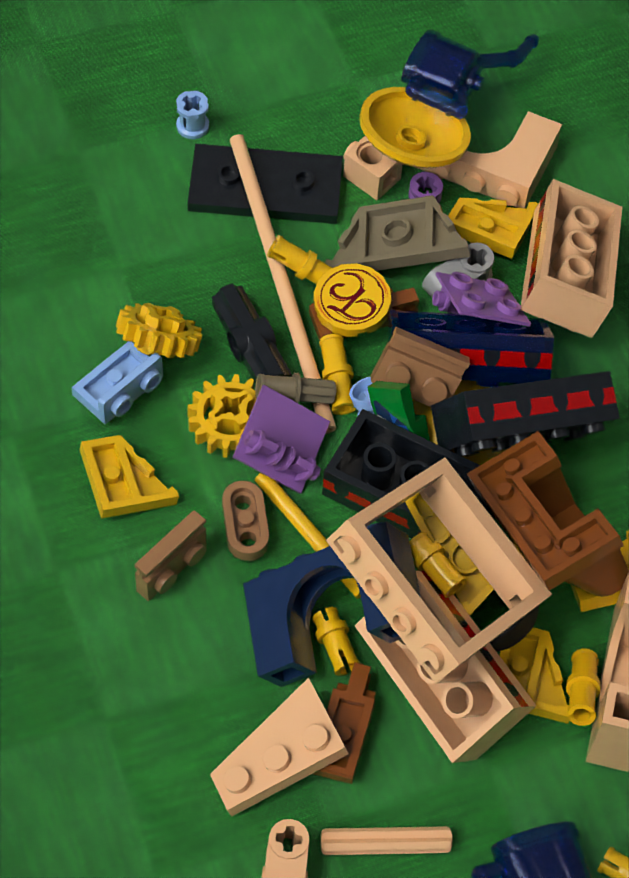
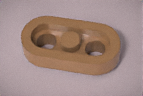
[222,481,269,561]

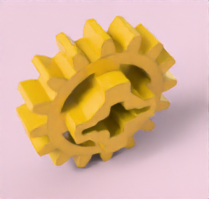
[116,303,203,358]
[187,374,256,458]

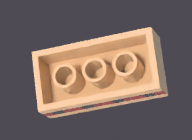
[521,179,622,338]
[355,571,536,763]

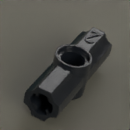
[212,283,292,383]

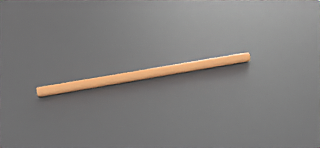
[230,134,337,434]

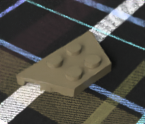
[324,195,471,271]

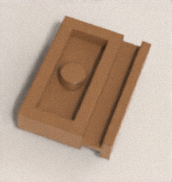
[371,327,470,407]
[134,510,207,602]

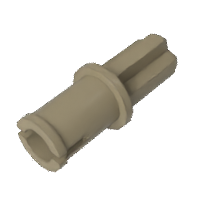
[255,373,337,404]

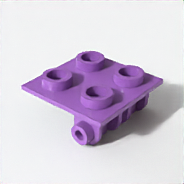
[432,272,531,327]
[232,385,330,494]

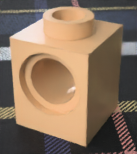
[343,136,403,200]

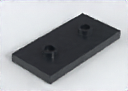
[187,144,343,224]

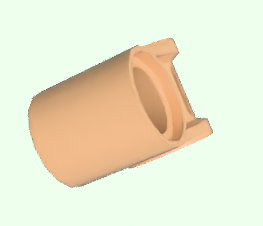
[261,819,309,878]

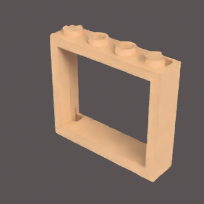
[326,458,552,683]

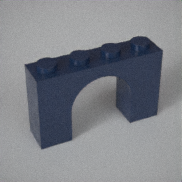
[243,522,421,687]

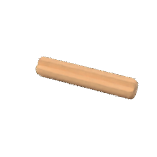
[320,826,453,855]

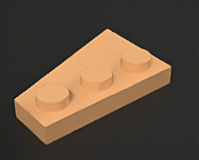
[210,678,349,817]

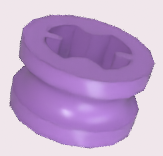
[408,172,443,203]

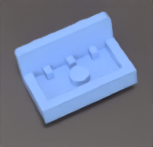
[71,341,163,425]

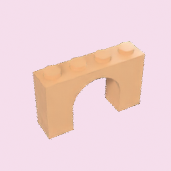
[415,72,562,208]
[585,572,629,772]

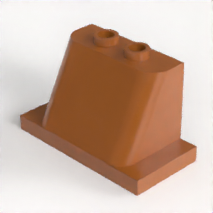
[467,431,629,597]

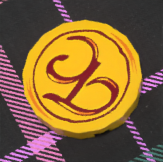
[313,263,391,337]

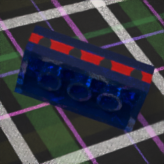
[387,310,554,387]

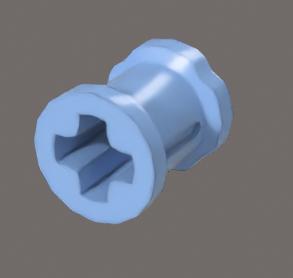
[176,91,209,140]

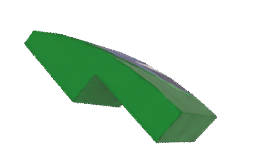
[367,381,430,441]

